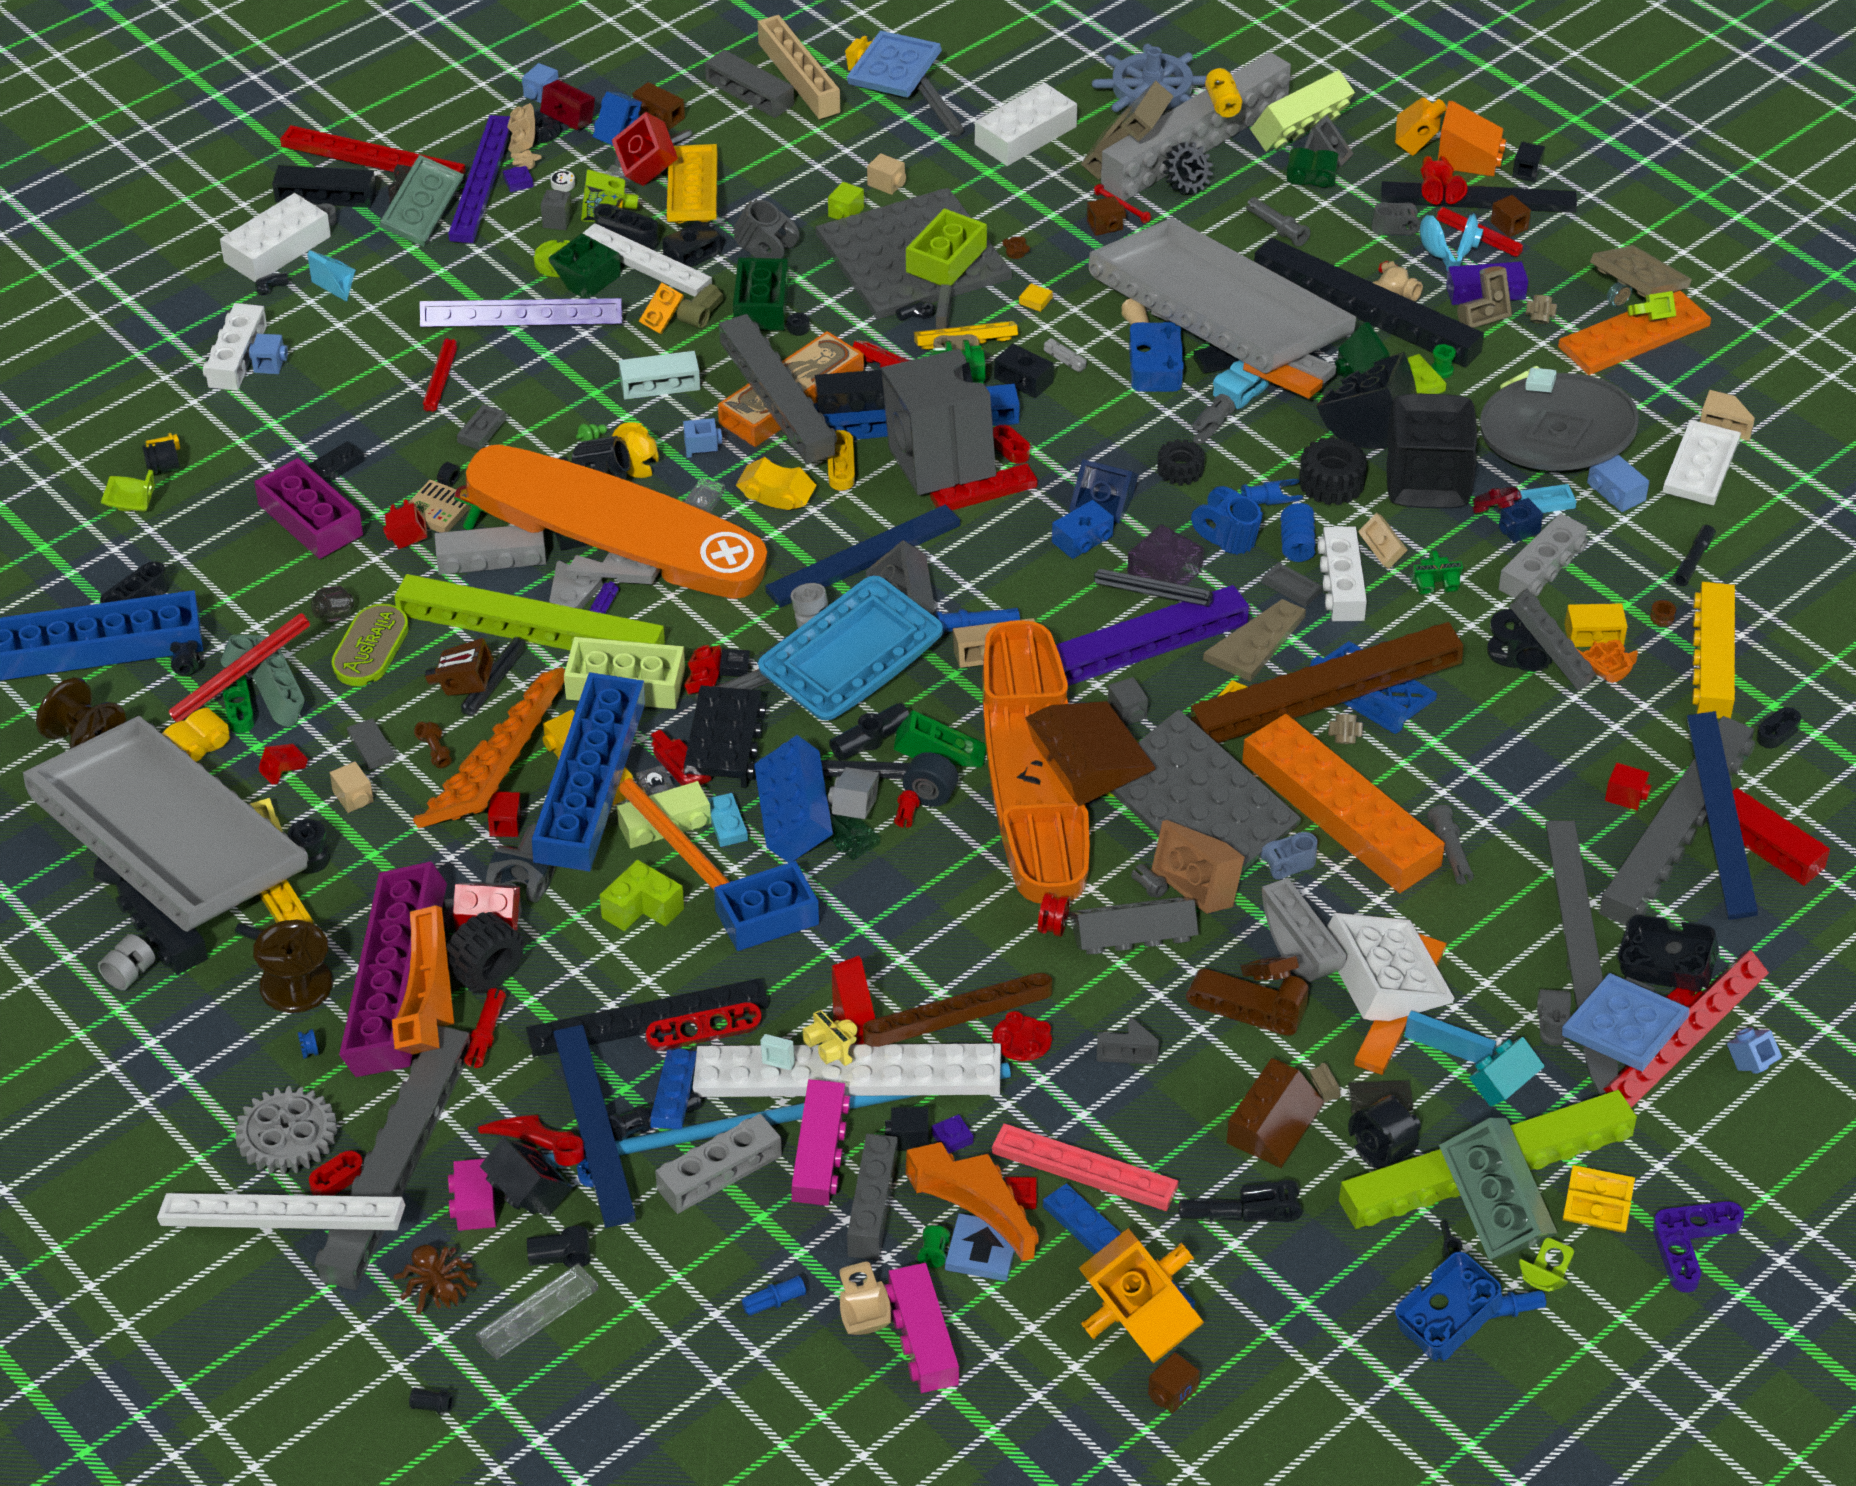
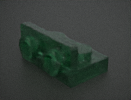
[828,812,880,861]

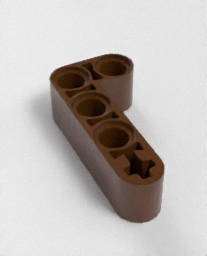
[1186,969,1308,1036]

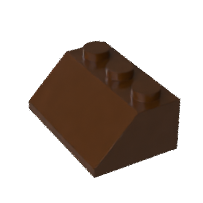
[1227,1058,1324,1169]

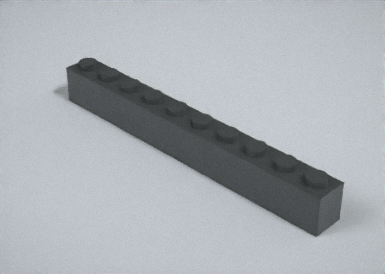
[1599,716,1755,926]
[315,1025,471,1290]

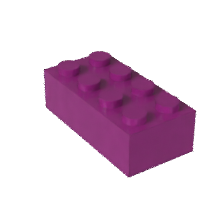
[254,458,363,559]

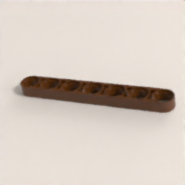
[863,973,1052,1047]

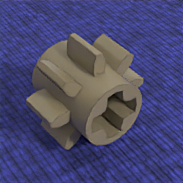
[1525,295,1557,324]
[1328,714,1363,744]

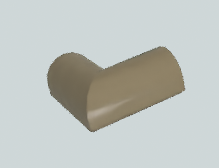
[1457,266,1512,328]

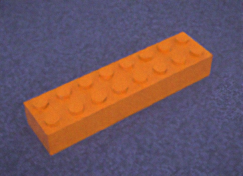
[1242,714,1445,893]

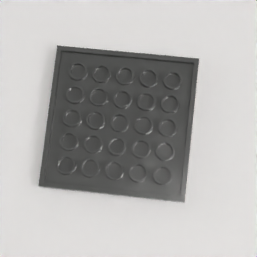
[815,188,1012,320]

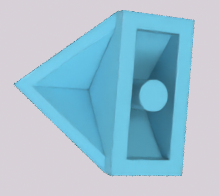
[307,250,356,302]

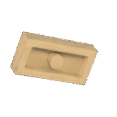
[1358,513,1407,569]

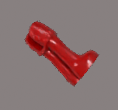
[1420,156,1468,205]

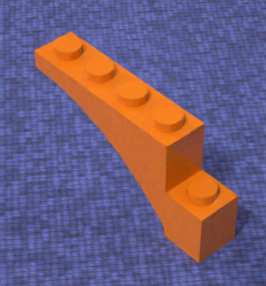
[392,905,454,1054]
[906,1142,1038,1262]

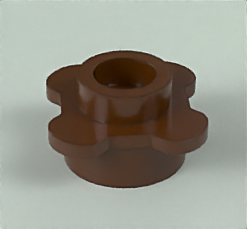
[1002,236,1030,259]

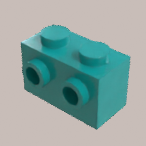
[1468,1037,1545,1107]

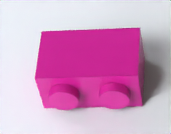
[448,1159,496,1231]

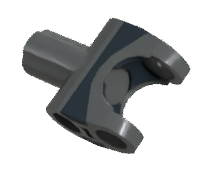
[486,824,556,903]

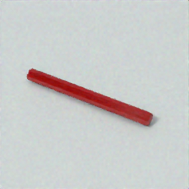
[168,613,310,722]

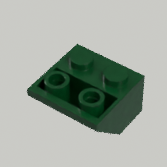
[548,233,621,299]

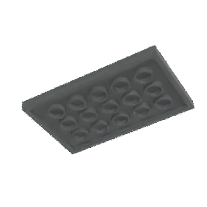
[1110,709,1301,873]

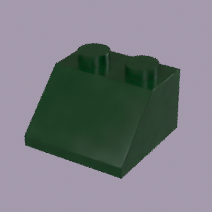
[1335,322,1390,378]

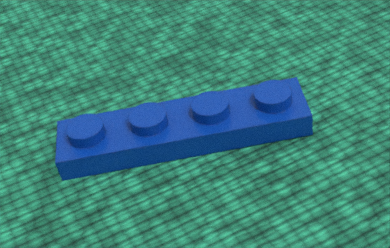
[651,1049,697,1129]

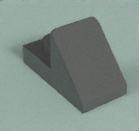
[1097,1017,1159,1064]

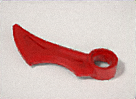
[477,1115,585,1166]

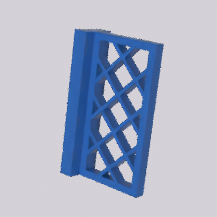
[1310,641,1437,734]

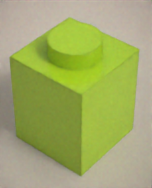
[828,182,864,220]

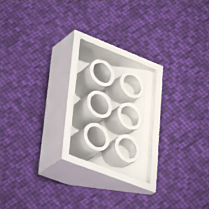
[1327,913,1455,1021]

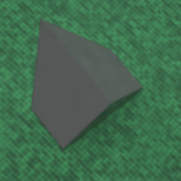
[1304,115,1354,167]

